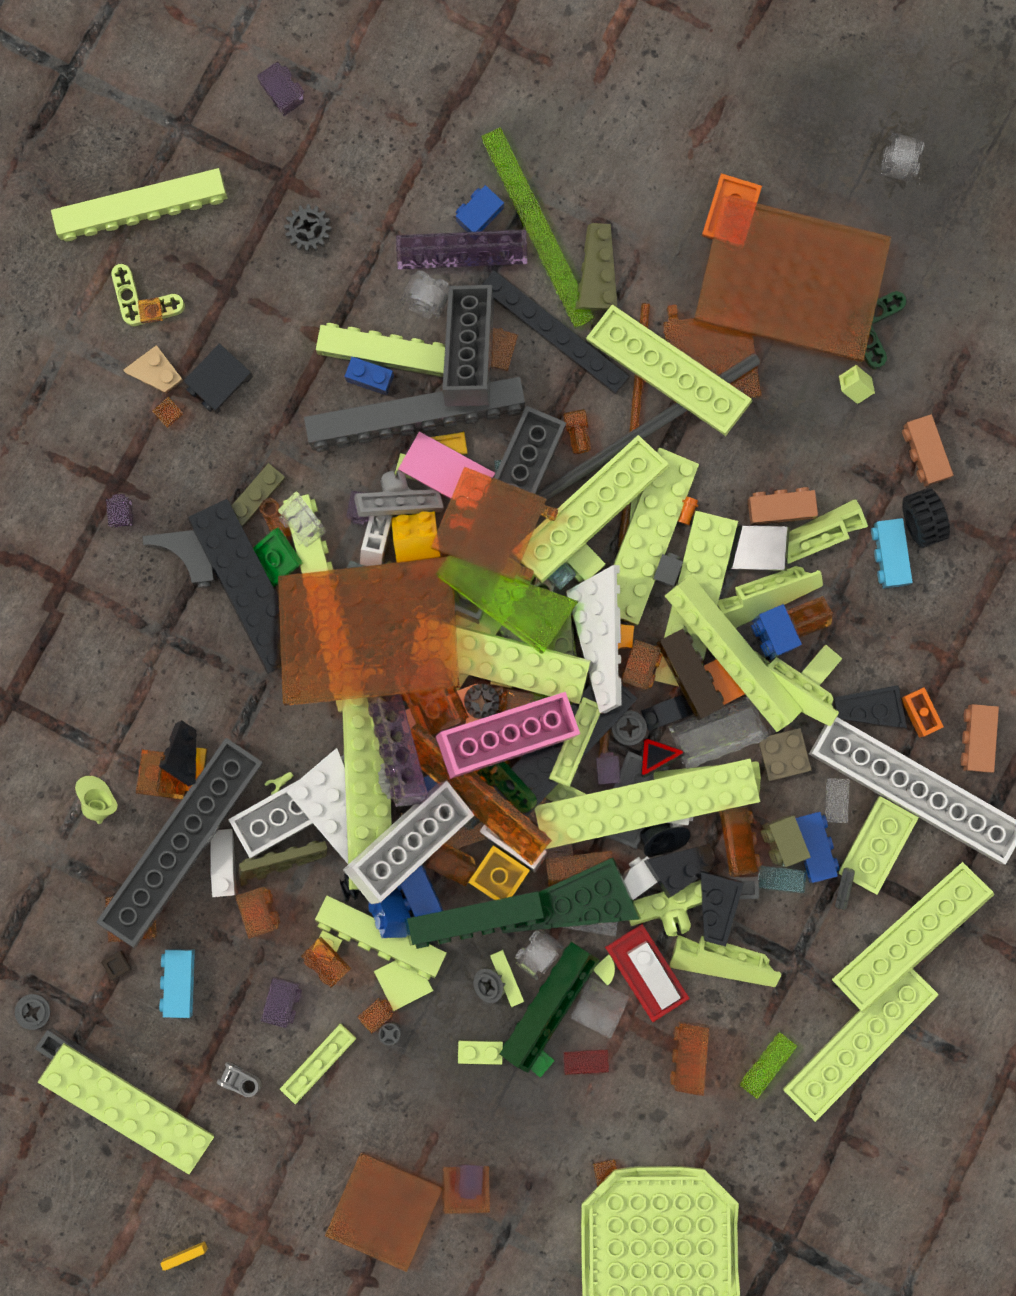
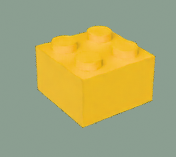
[391,511,441,563]
[468,845,530,900]

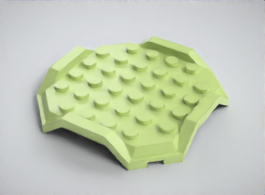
[581,1166,740,1296]

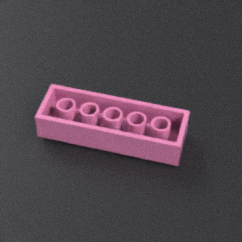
[436,692,580,779]

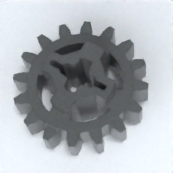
[284,204,332,253]

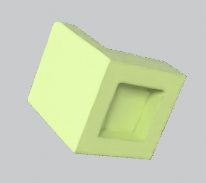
[839,365,875,404]

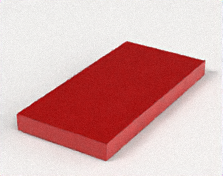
[605,923,690,1022]

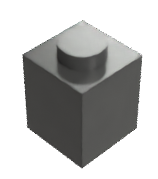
[653,553,683,588]

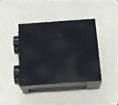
[184,343,253,414]

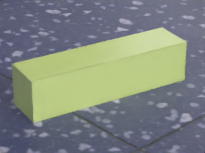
[490,950,524,1007]

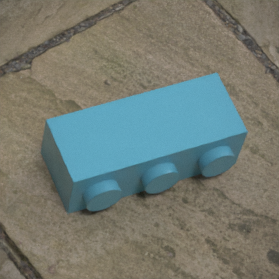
[871,518,913,589]
[159,949,195,1018]

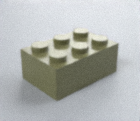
[760,815,811,867]

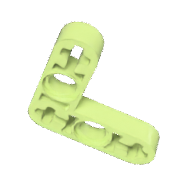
[111,264,185,326]

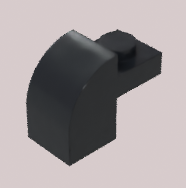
[641,695,693,731]

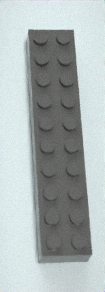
[304,377,525,452]
[438,406,566,624]
[96,738,263,949]

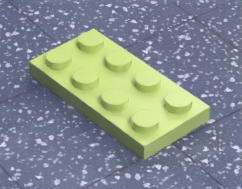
[837,796,919,895]

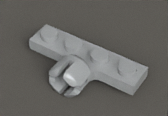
[354,470,444,517]

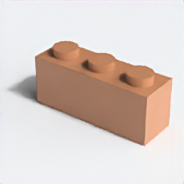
[902,414,954,487]
[748,487,818,526]
[961,704,999,773]

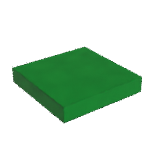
[253,527,303,587]

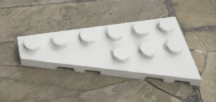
[566,565,622,713]
[286,748,348,864]

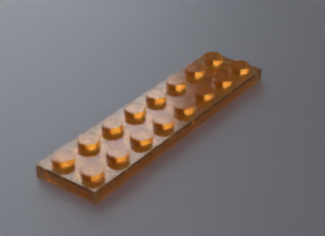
[399,723,552,866]

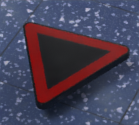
[641,738,685,778]

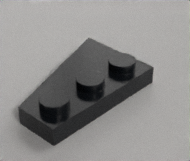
[833,685,907,728]

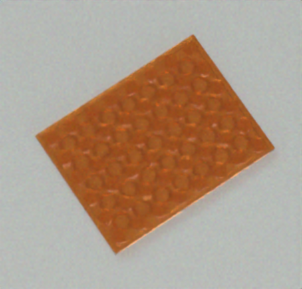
[694,195,891,362]
[278,557,460,706]

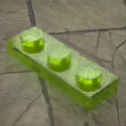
[739,1032,797,1099]

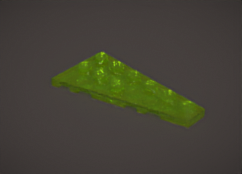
[435,555,579,654]

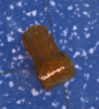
[563,409,591,454]
[260,498,292,539]

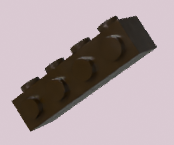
[656,629,724,720]

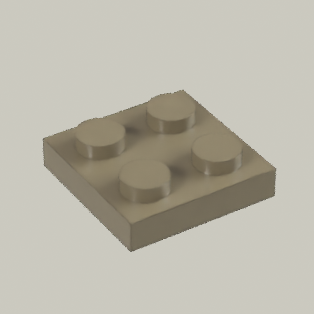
[757,728,812,781]

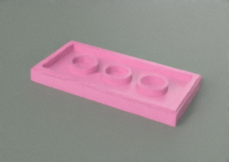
[398,432,495,512]

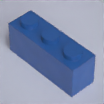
[795,812,840,883]

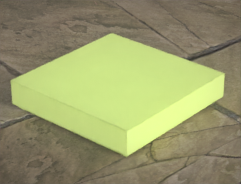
[374,960,433,1011]

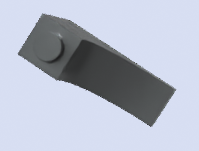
[142,530,216,588]

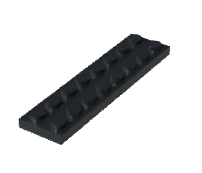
[187,499,307,674]
[485,684,638,827]

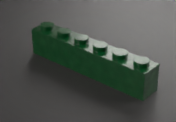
[405,891,544,949]
[499,942,600,1073]

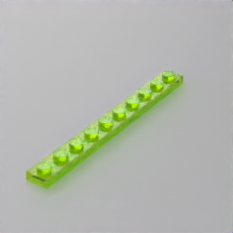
[481,127,594,328]

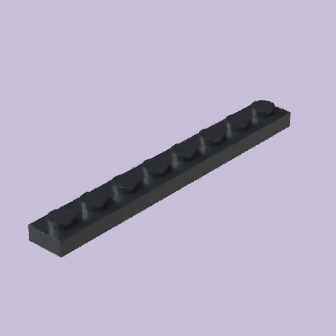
[482,270,629,394]

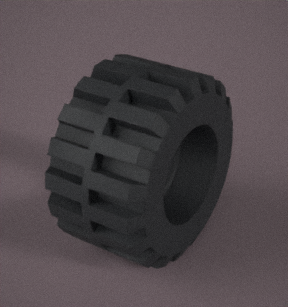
[902,488,950,548]

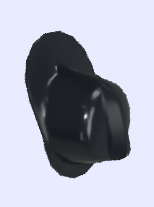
[640,823,690,857]

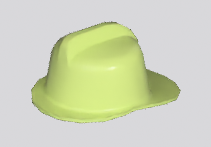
[75,776,117,824]

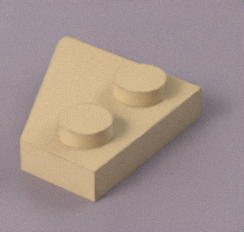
[123,345,183,393]

